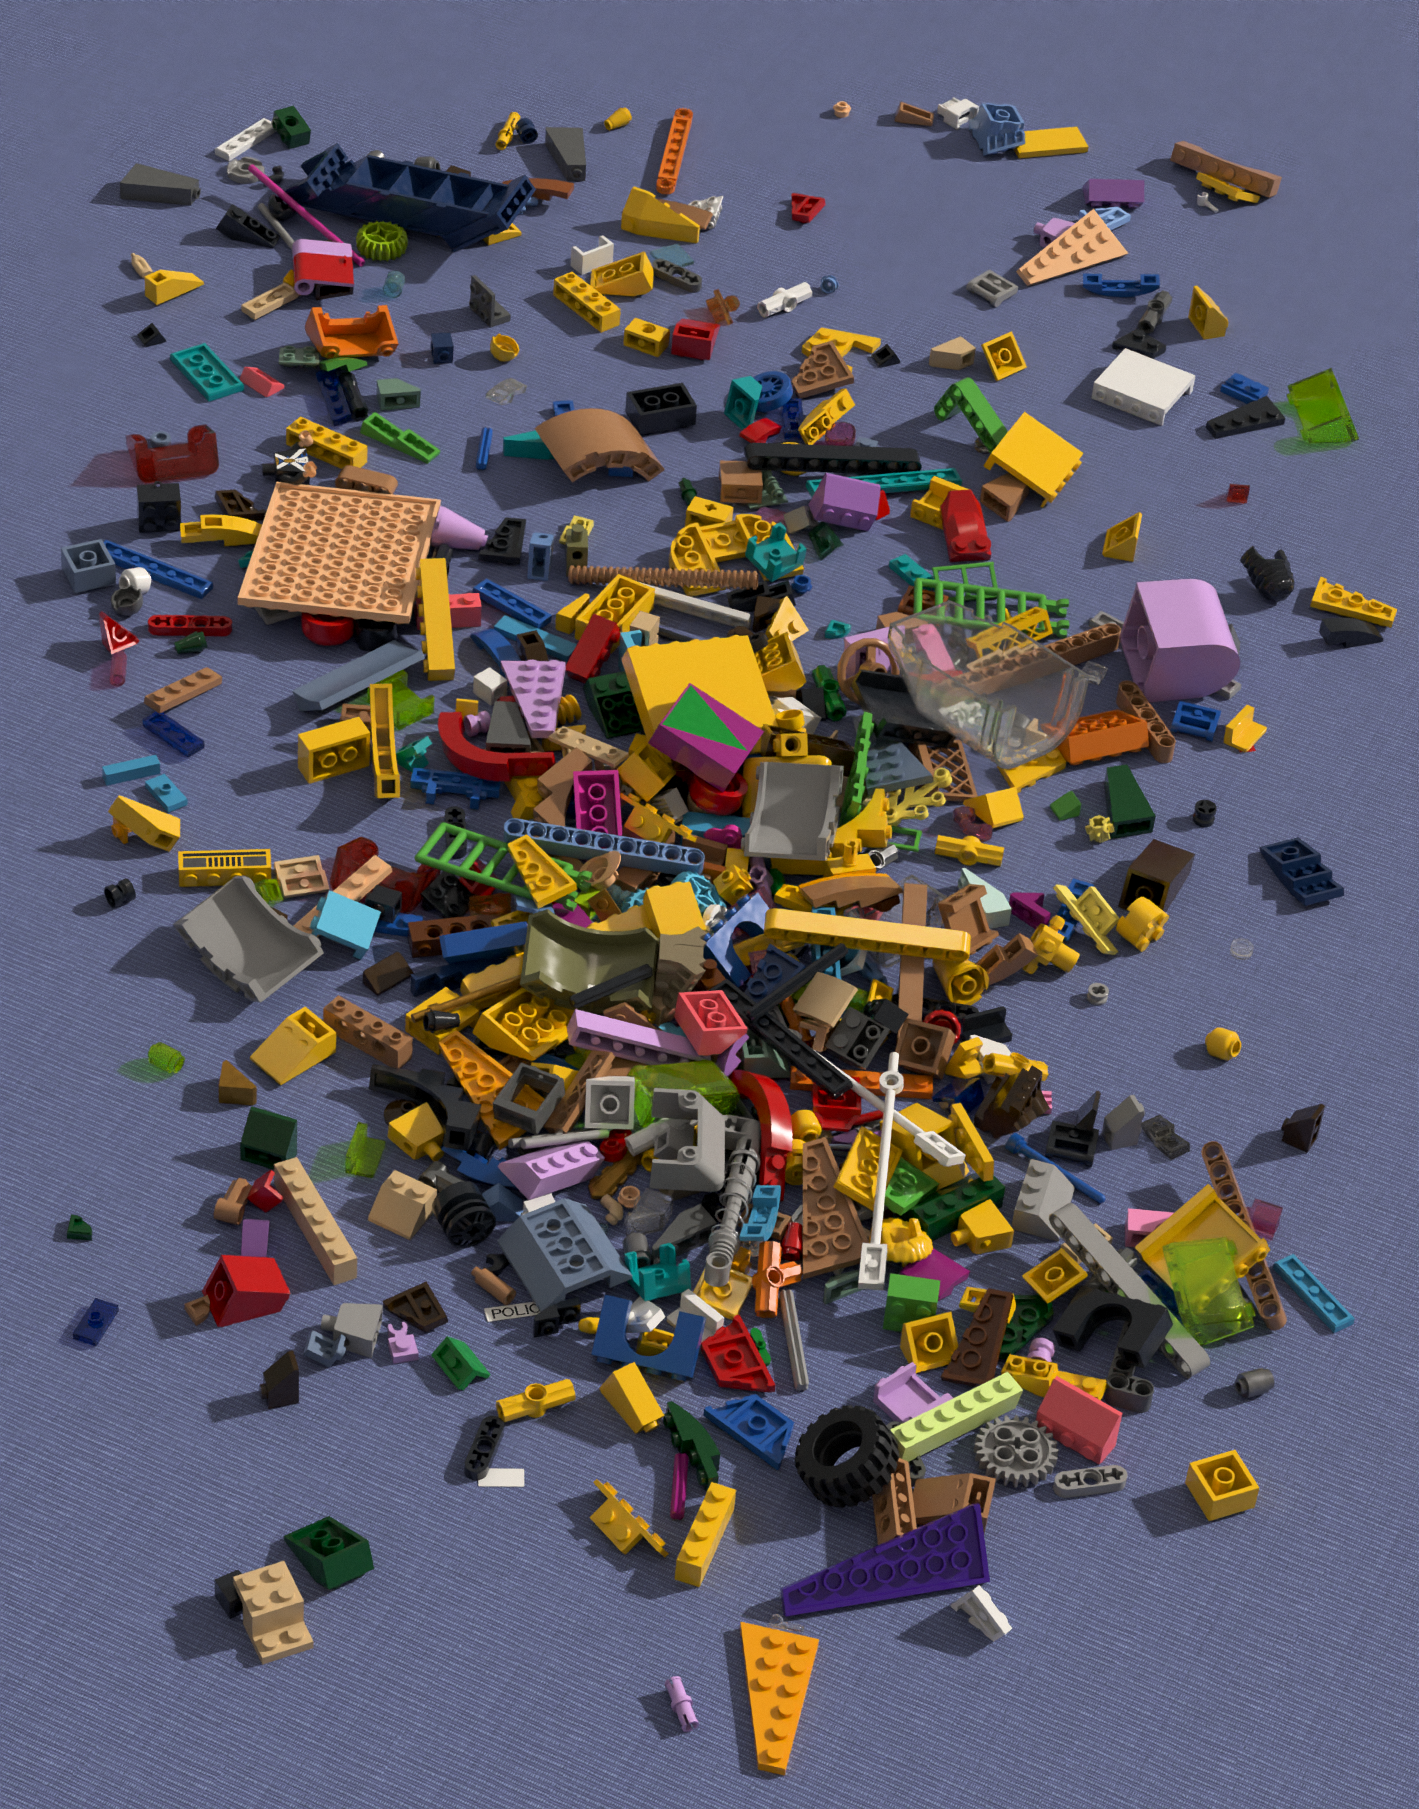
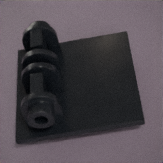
[420,871,480,918]

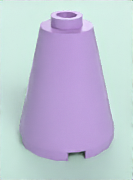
[430,506,488,550]

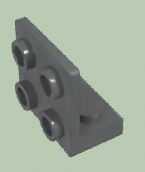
[469,275,511,328]

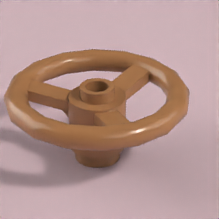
[837,638,900,705]

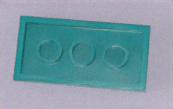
[170,343,244,402]

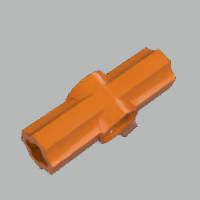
[752,1241,803,1318]

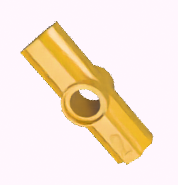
[935,835,1004,866]
[982,1052,1049,1081]
[496,1379,576,1422]

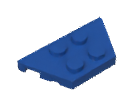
[703,1394,794,1470]

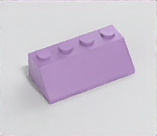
[498,1141,605,1200]

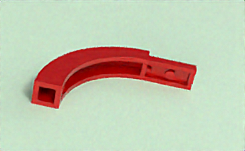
[438,712,556,782]
[726,1070,793,1202]

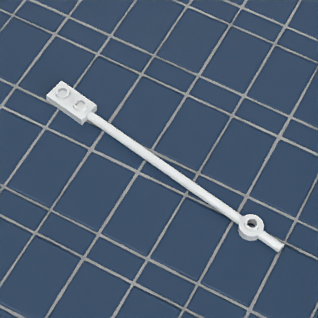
[787,1028,966,1167]
[858,1052,904,1290]

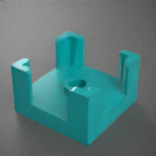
[745,522,807,582]
[624,1243,691,1301]

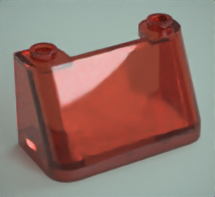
[125,424,219,483]
[330,837,441,914]

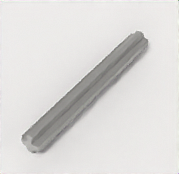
[779,1290,809,1391]

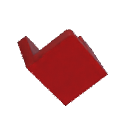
[247,1170,283,1213]

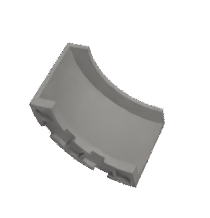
[741,762,843,861]
[173,876,324,1003]

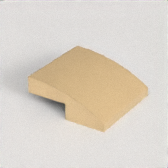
[274,855,329,898]
[792,972,858,1027]

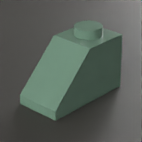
[376,378,421,410]

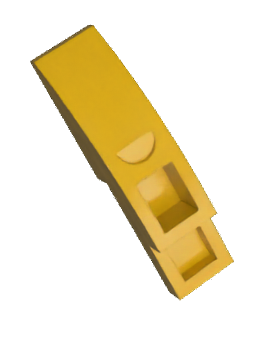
[798,388,855,445]
[180,515,262,546]
[1001,1354,1107,1401]

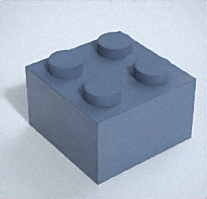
[61,539,116,593]

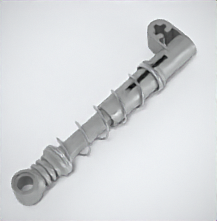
[704,1115,762,1287]

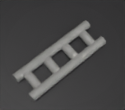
[508,1128,609,1149]

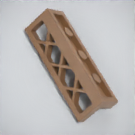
[543,1050,615,1134]

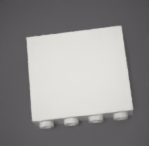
[1092,348,1195,426]

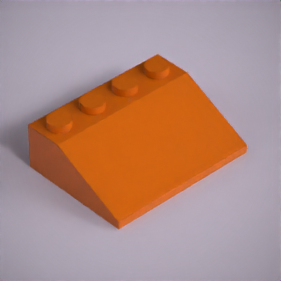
[1040,709,1149,765]

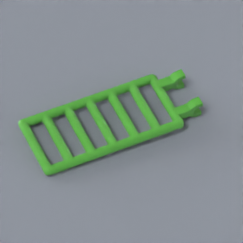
[913,578,1069,638]
[415,822,592,912]

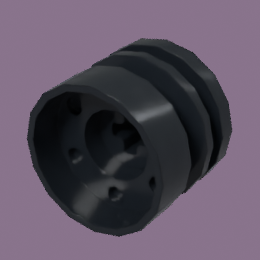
[432,1181,496,1248]

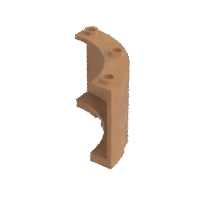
[534,408,665,483]

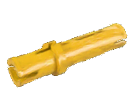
[495,112,520,150]

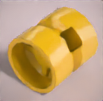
[775,709,806,733]
[785,1139,806,1185]

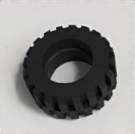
[795,1405,899,1508]

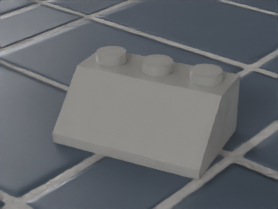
[1012,1159,1075,1242]

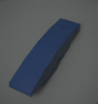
[410,959,506,997]

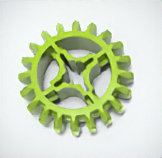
[356,220,408,262]

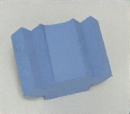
[969,103,1025,156]

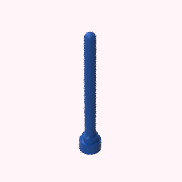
[1005,1133,1106,1203]

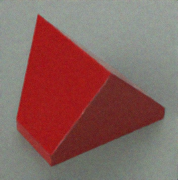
[99,611,140,654]

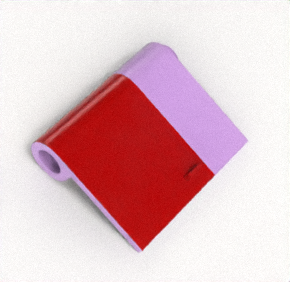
[292,239,354,295]

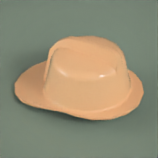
[579,851,621,890]

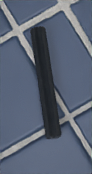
[569,964,653,1009]

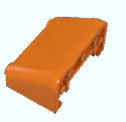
[305,305,398,359]

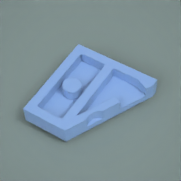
[1078,207,1131,230]

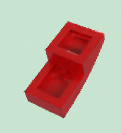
[739,418,782,443]

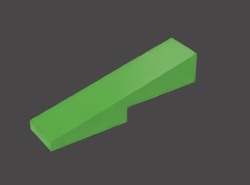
[360,412,441,464]

